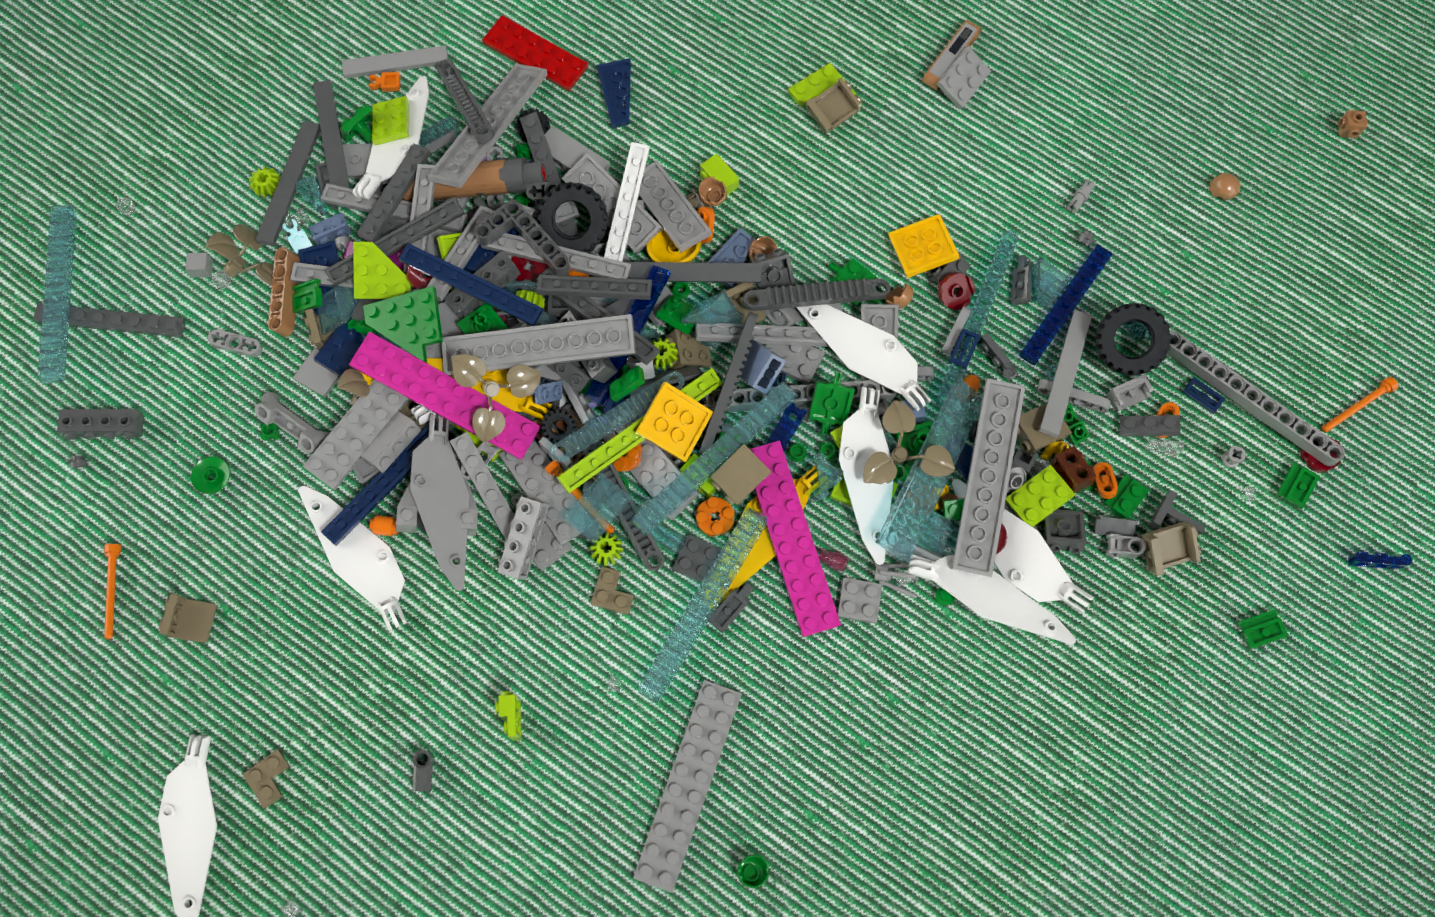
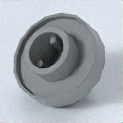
[1007,464,1026,493]

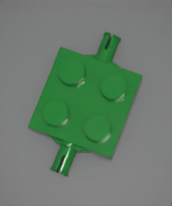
[828,258,881,307]
[808,371,855,435]

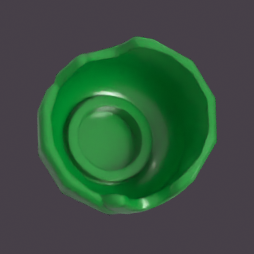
[737,854,769,889]

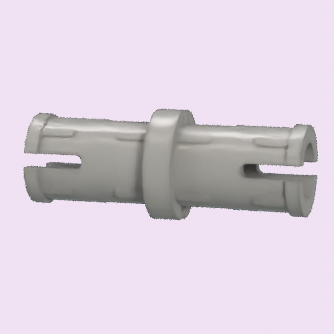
[1067,179,1095,213]

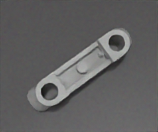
[255,392,330,453]

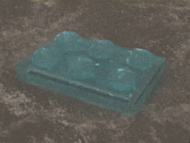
[564,473,632,544]

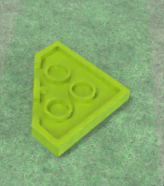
[788,63,862,106]
[353,242,412,299]

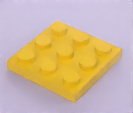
[888,214,959,278]
[635,382,713,462]

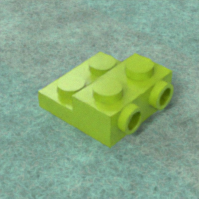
[495,692,521,741]

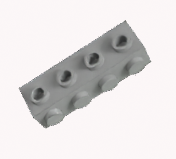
[497,496,550,580]

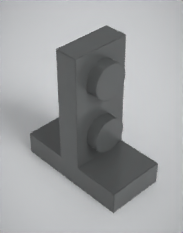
[1147,490,1206,536]

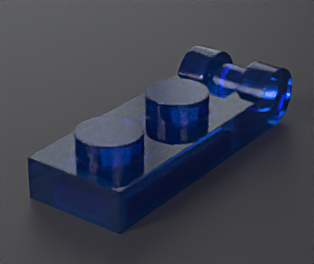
[766,402,807,452]
[1348,551,1412,570]

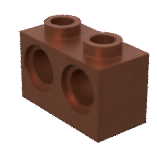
[1051,446,1097,493]

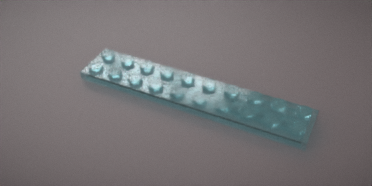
[876,378,983,563]

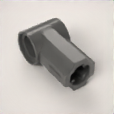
[412,750,435,791]

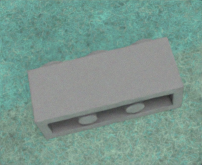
[360,411,421,473]

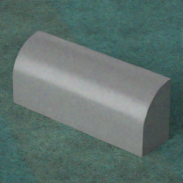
[545,125,610,173]

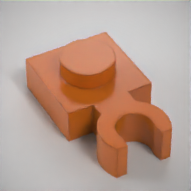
[369,72,401,92]

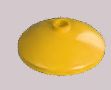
[647,229,701,263]

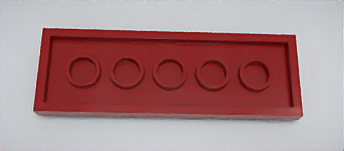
[482,15,588,92]

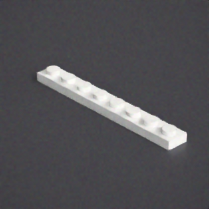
[604,142,650,262]

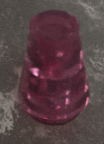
[819,550,849,572]

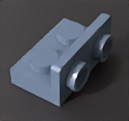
[309,212,352,245]
[530,378,563,404]

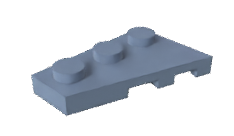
[707,228,754,289]

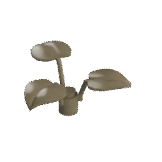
[205,224,274,287]
[451,354,541,442]
[337,369,413,418]
[863,401,955,485]

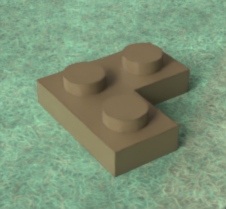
[590,567,634,616]
[242,749,291,809]

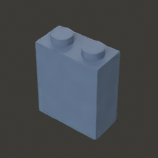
[740,340,786,394]

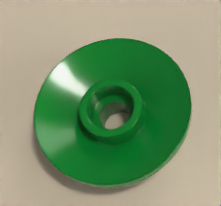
[191,457,230,494]

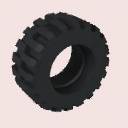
[536,182,608,252]
[1095,303,1172,375]

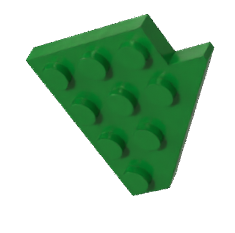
[363,286,443,362]

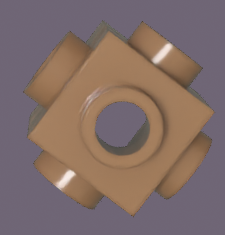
[1338,110,1368,138]

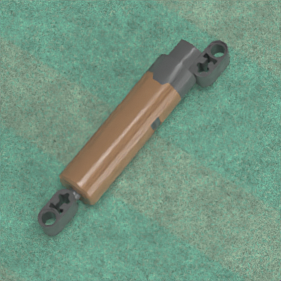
[374,157,559,202]

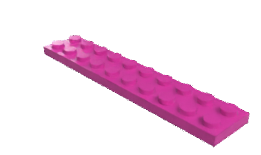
[349,332,541,461]
[750,441,841,637]

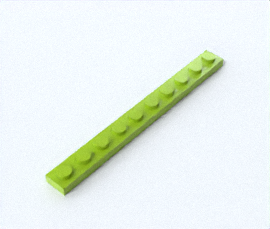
[556,368,723,494]

